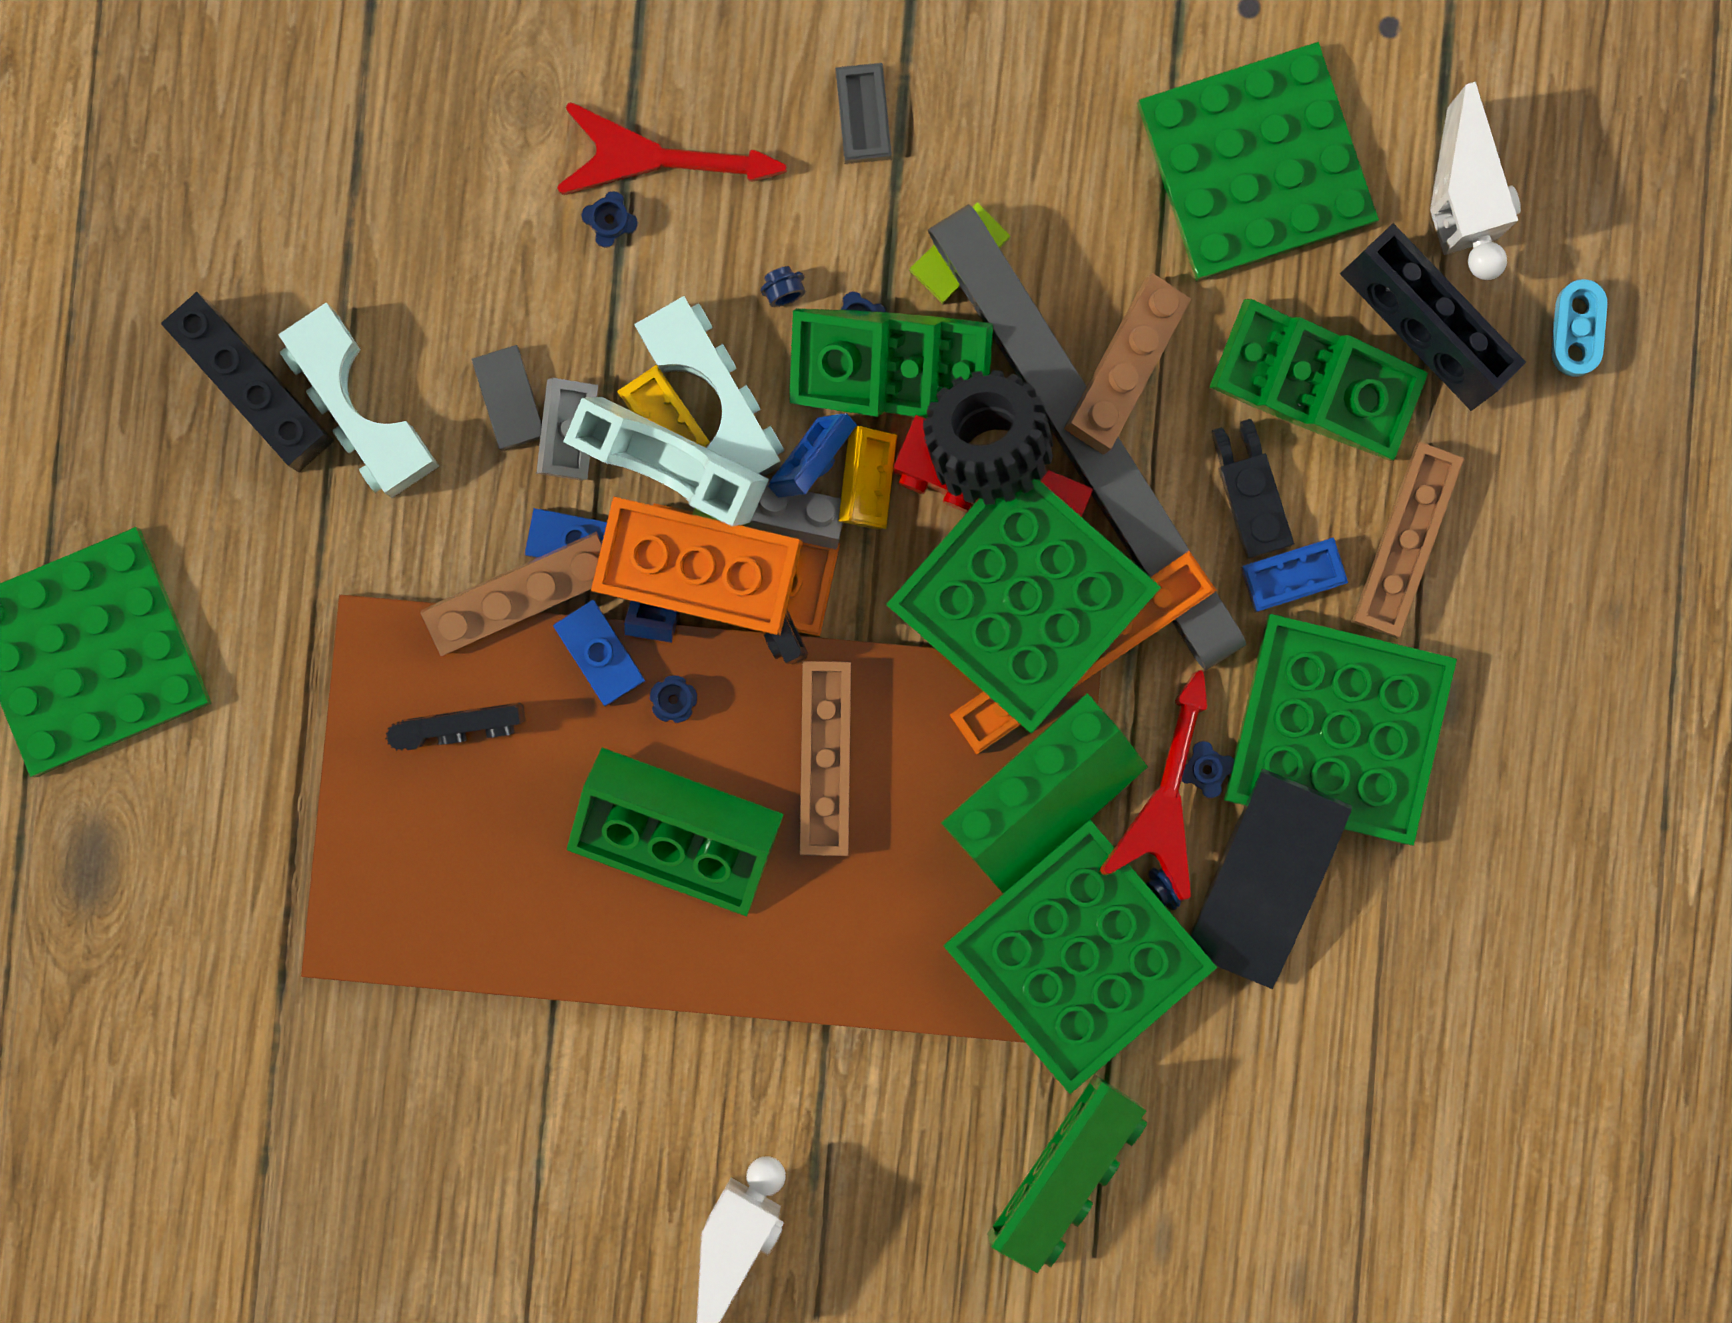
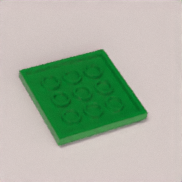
[1137,42,1379,282]
[886,479,1161,734]
[0,527,212,777]
[1224,614,1457,846]
[943,819,1217,1094]

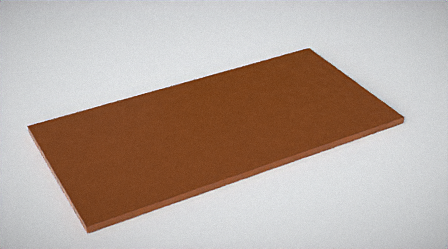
[301,594,1101,1043]

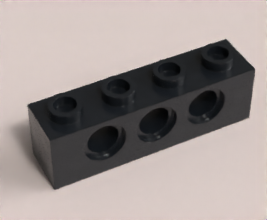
[1340,223,1526,411]
[161,291,334,472]

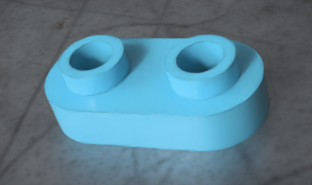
[1551,279,1608,377]

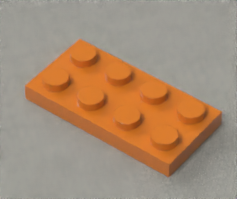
[591,496,803,636]

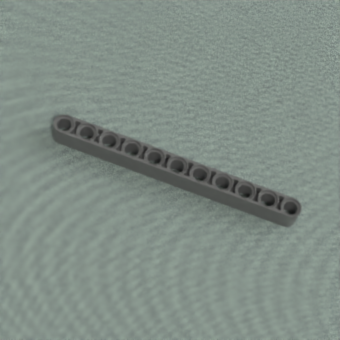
[928,204,1246,671]

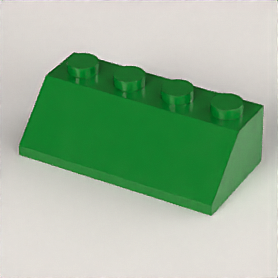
[940,693,1148,893]
[566,747,784,917]
[987,1074,1147,1273]

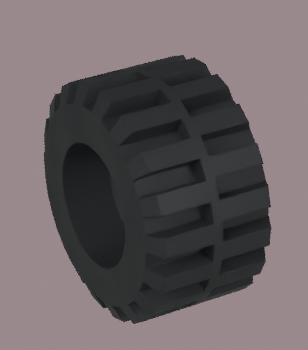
[923,370,1053,505]

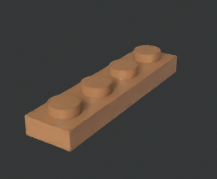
[1064,273,1191,455]
[1352,442,1464,638]
[420,531,602,656]
[800,661,851,856]

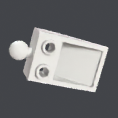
[1430,82,1521,280]
[697,1156,786,1323]

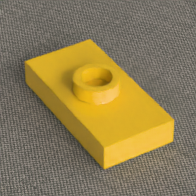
[617,364,710,448]
[838,426,897,529]

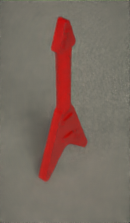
[558,102,787,195]
[1100,670,1207,901]

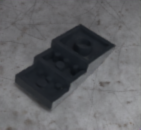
[1189,768,1352,989]

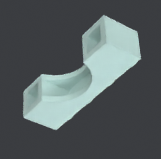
[634,296,785,477]
[278,303,439,498]
[563,397,769,526]

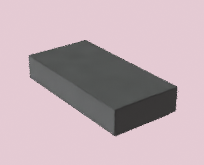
[835,63,892,164]
[471,345,542,451]

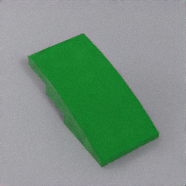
[1209,299,1428,461]
[789,308,993,419]

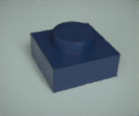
[624,601,680,643]

